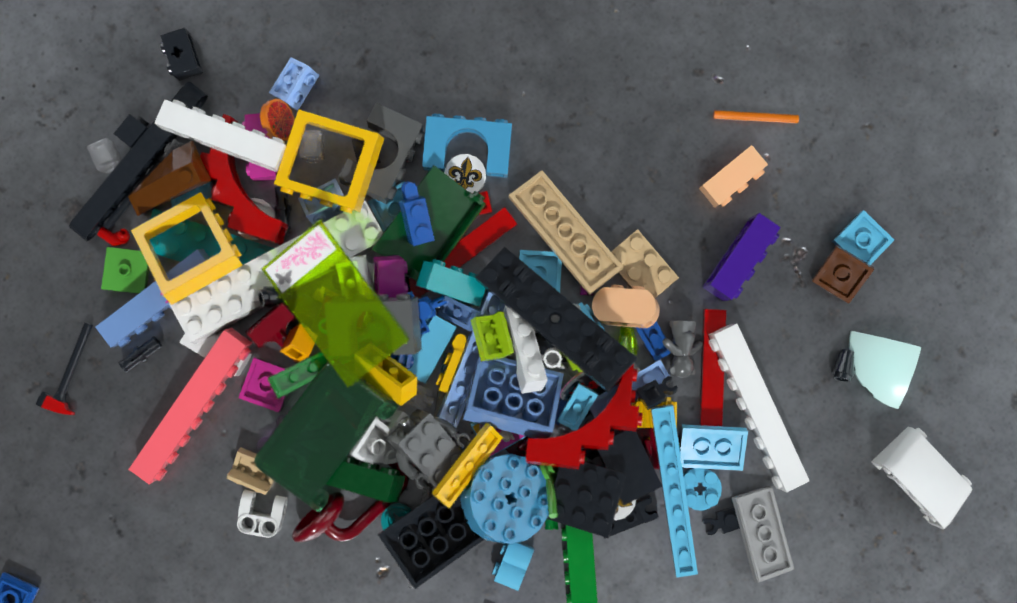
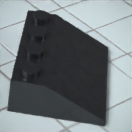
[377,495,484,589]

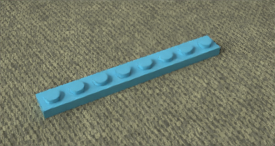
[651,404,698,577]

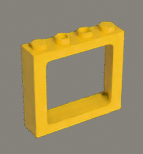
[274,109,385,214]
[131,192,242,305]

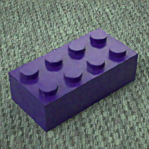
[703,213,781,302]

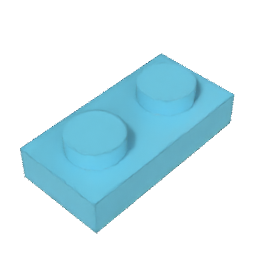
[557,383,598,431]

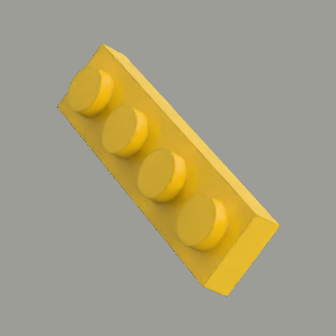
[432,423,503,508]

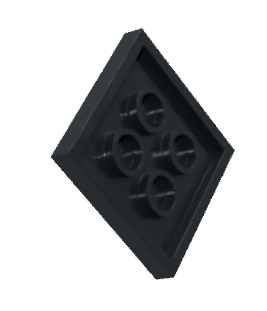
[546,461,627,538]

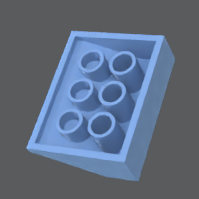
[463,355,564,439]

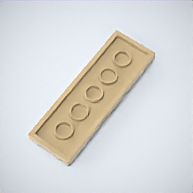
[509,171,623,295]

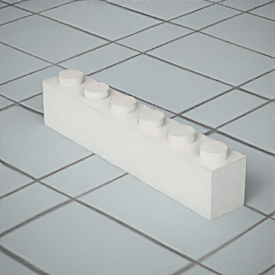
[155,99,286,173]

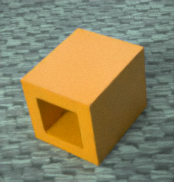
[280,323,319,363]

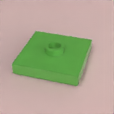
[101,247,149,294]

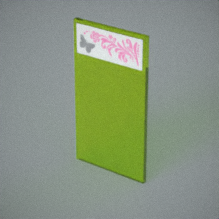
[261,220,410,387]

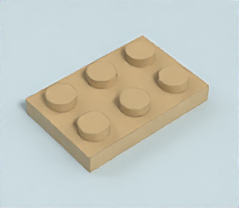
[611,229,679,298]

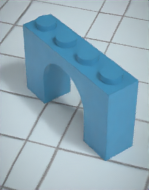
[422,114,512,178]

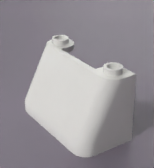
[871,427,972,529]

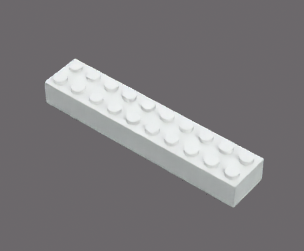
[169,201,383,344]

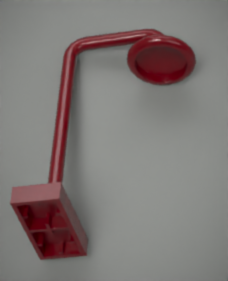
[245,303,409,543]

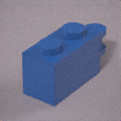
[398,181,435,246]

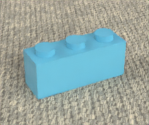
[408,316,458,384]

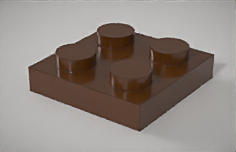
[812,245,875,304]

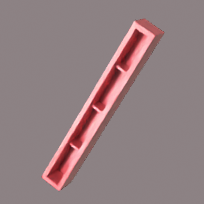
[129,327,252,485]

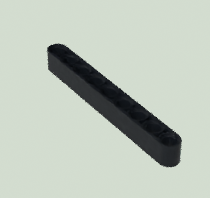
[69,82,208,241]

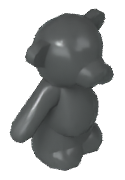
[662,321,703,378]

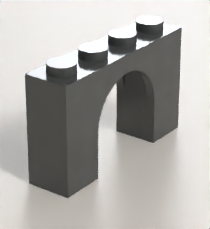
[338,103,425,204]
[325,294,422,356]

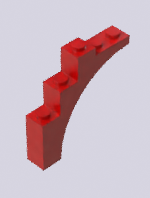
[200,114,289,245]
[526,364,643,469]

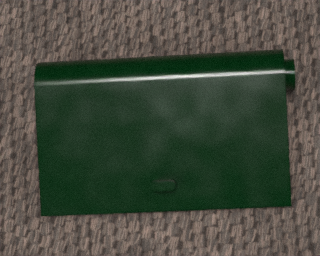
[372,165,486,282]

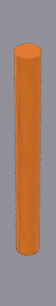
[713,110,799,123]

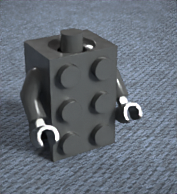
[386,409,470,489]

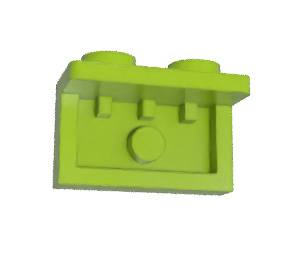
[471,311,514,362]

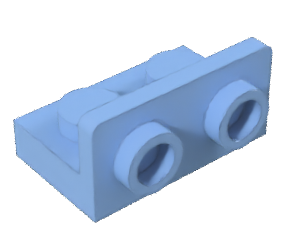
[269,57,319,110]
[298,178,345,227]

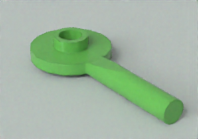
[540,465,558,518]

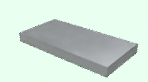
[732,486,795,583]

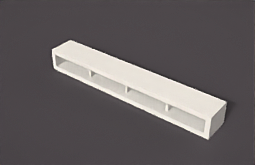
[709,324,810,492]

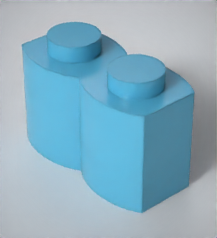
[492,542,534,591]

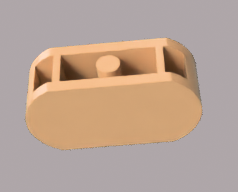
[592,285,660,328]

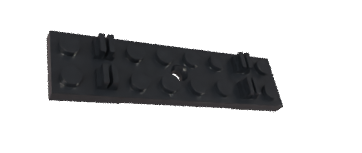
[475,246,637,392]

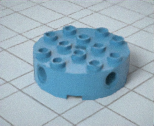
[460,454,549,544]

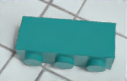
[416,259,486,307]

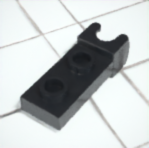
[604,496,659,539]

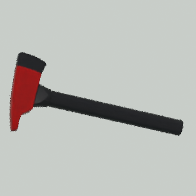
[36,322,93,415]

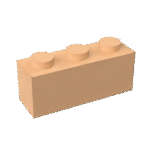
[699,145,768,208]

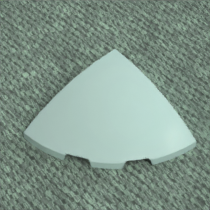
[849,331,921,409]

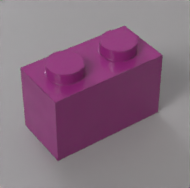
[373,255,408,298]

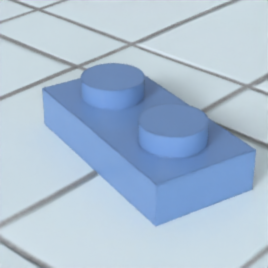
[437,296,481,332]

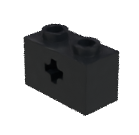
[160,27,203,81]

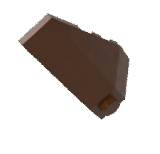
[128,141,211,216]

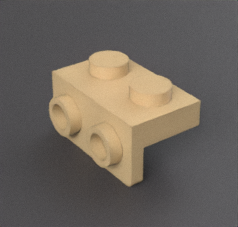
[227,447,280,495]

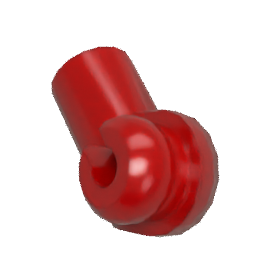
[97,227,130,246]

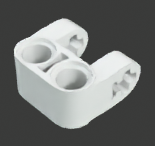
[237,489,288,538]

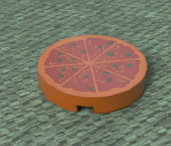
[260,98,295,141]

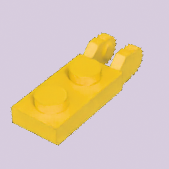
[436,333,466,393]

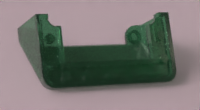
[254,359,400,512]

